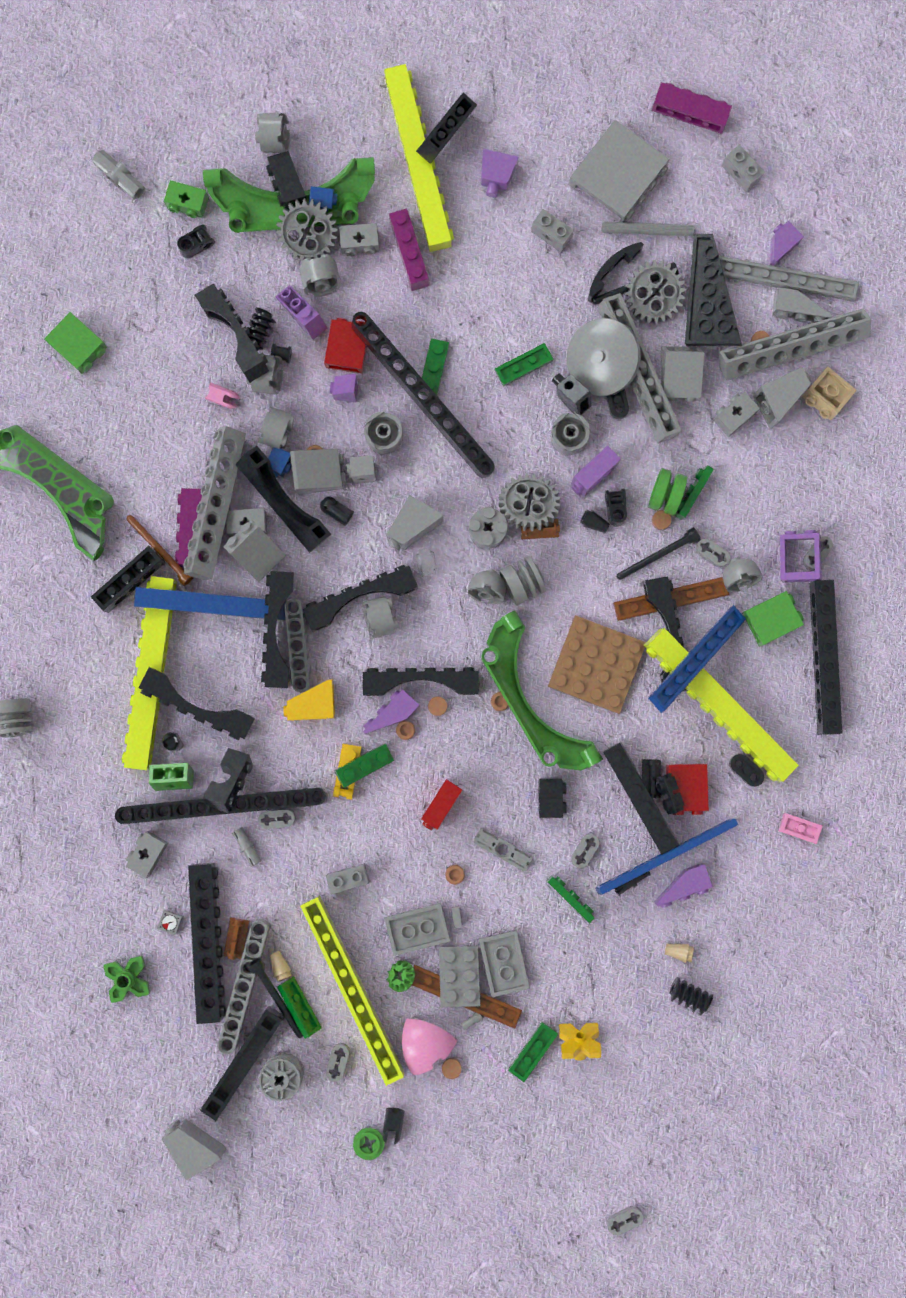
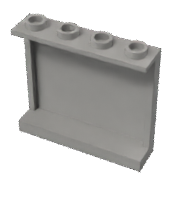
[569,120,669,222]

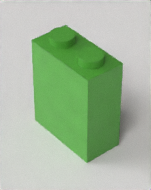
[44,312,107,374]
[742,591,804,647]

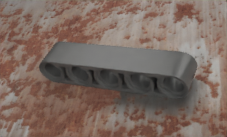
[284,598,309,693]

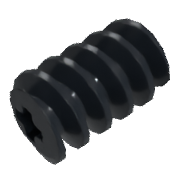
[247,307,276,350]
[669,977,714,1016]

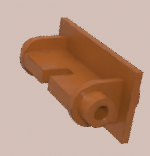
[521,518,560,540]
[223,917,250,960]

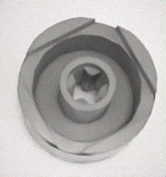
[255,113,290,153]
[299,254,341,297]
[246,355,283,395]
[258,406,294,449]
[364,412,403,455]
[550,413,590,456]
[469,507,508,549]
[362,596,398,639]

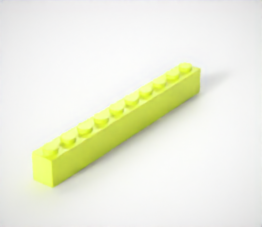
[384,64,454,252]
[122,576,177,770]
[643,628,799,782]
[300,895,405,1086]

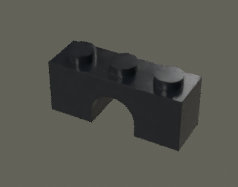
[203,748,253,813]

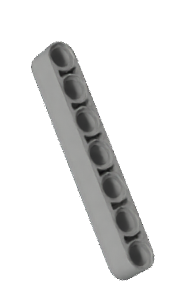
[218,919,270,1054]

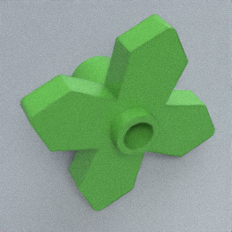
[103,955,150,1003]

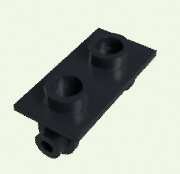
[642,759,661,798]
[655,773,685,814]

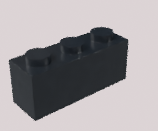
[265,151,307,210]

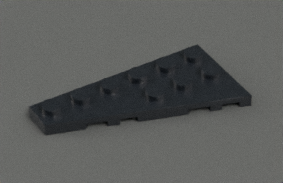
[685,233,742,346]

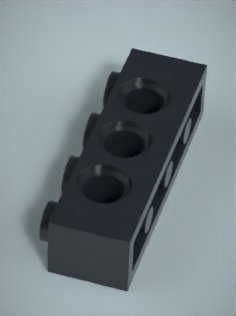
[416,92,477,164]
[91,545,166,613]

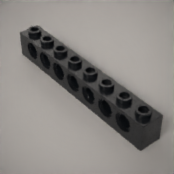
[809,580,843,735]
[188,863,226,1024]

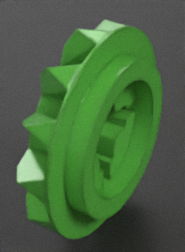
[386,961,415,992]
[353,1127,384,1160]

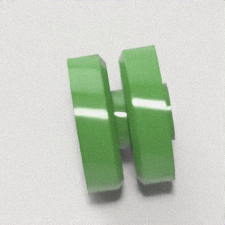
[648,468,688,516]

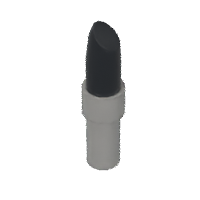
[461,1013,485,1030]

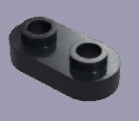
[606,389,629,419]
[729,754,764,787]

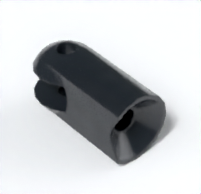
[320,496,354,526]
[162,732,184,751]
[382,1107,405,1145]

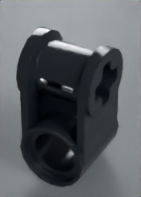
[177,225,215,259]
[605,489,627,527]

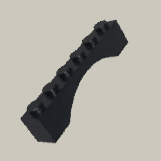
[195,283,269,383]
[235,446,331,553]
[302,565,418,632]
[261,571,294,688]
[642,576,687,692]
[138,667,255,740]
[363,667,479,696]
[603,741,679,855]
[200,1006,284,1121]

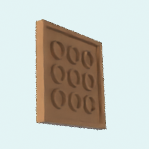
[548,615,646,714]

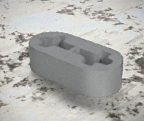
[803,536,833,570]
[696,539,730,567]
[258,809,296,829]
[571,834,599,868]
[326,1043,350,1082]
[607,1206,643,1235]

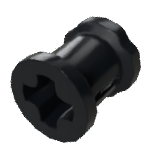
[270,343,292,363]

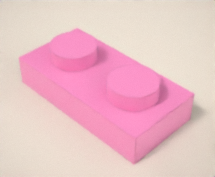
[778,813,822,844]

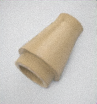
[665,943,694,963]
[269,951,292,982]

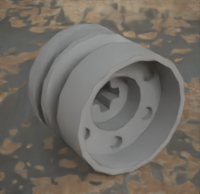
[499,556,546,606]
[0,698,34,738]
[259,1052,304,1102]

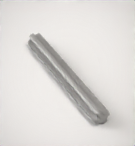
[602,221,695,236]

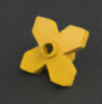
[559,1023,602,1061]

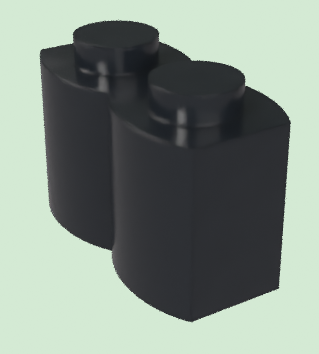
[538,778,567,818]

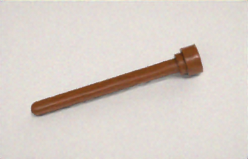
[126,515,194,586]

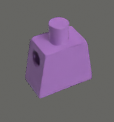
[481,149,518,198]

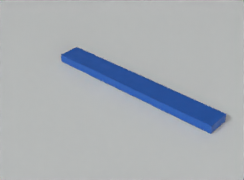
[134,587,291,621]
[648,605,746,713]
[595,818,739,895]

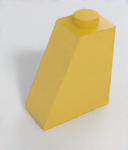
[283,679,335,721]

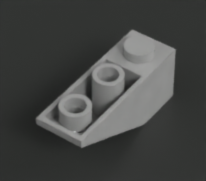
[772,287,832,323]

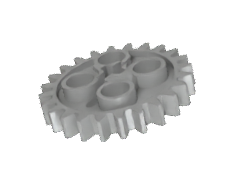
[276,198,338,262]
[624,260,686,323]
[499,473,561,531]

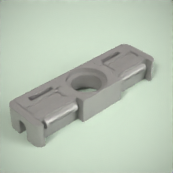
[474,828,532,871]

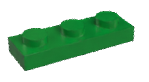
[418,338,449,396]
[494,343,553,387]
[674,465,714,520]
[334,743,394,788]
[546,875,595,924]
[277,976,322,1039]
[508,1021,558,1082]

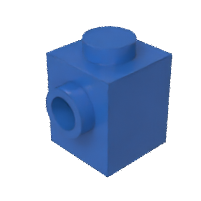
[309,186,338,212]
[268,447,292,478]

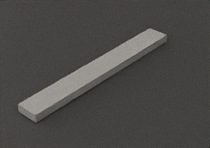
[719,256,859,302]

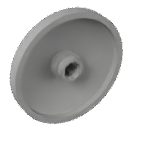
[566,318,641,396]

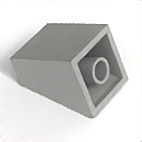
[661,346,704,401]
[753,367,811,429]
[290,449,346,495]
[386,495,443,550]
[223,520,286,582]
[162,1119,226,1181]

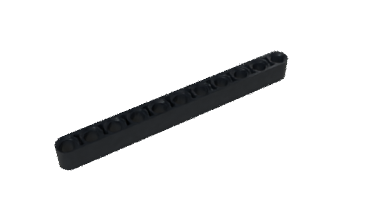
[351,312,495,478]
[115,787,328,824]

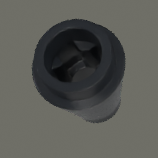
[580,510,610,533]

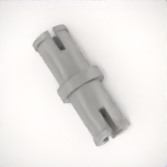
[232,827,262,867]

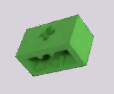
[164,180,209,218]
[149,763,194,791]

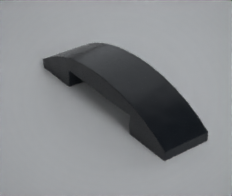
[587,242,644,303]

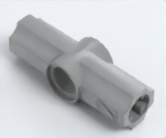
[92,149,145,200]

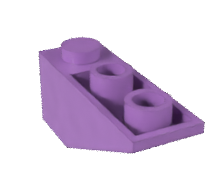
[275,285,327,339]
[363,689,420,734]
[654,863,713,908]

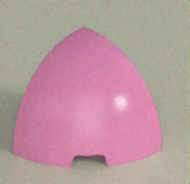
[402,1019,457,1075]

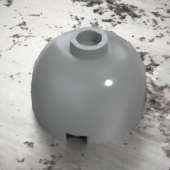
[722,557,762,593]
[468,569,507,604]

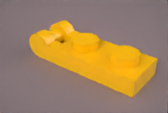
[333,744,362,800]

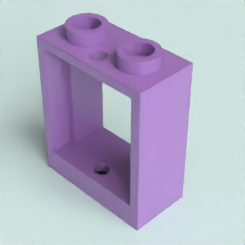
[571,445,621,497]
[780,530,822,583]

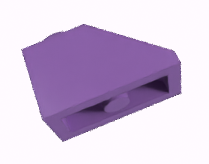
[770,220,804,266]
[330,374,359,402]

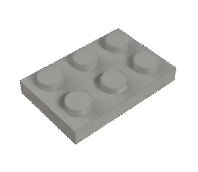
[384,903,450,956]
[479,930,530,997]
[439,946,480,1008]

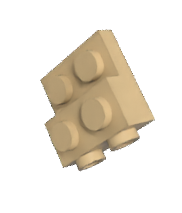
[802,366,857,420]

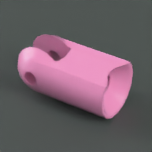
[205,383,240,409]

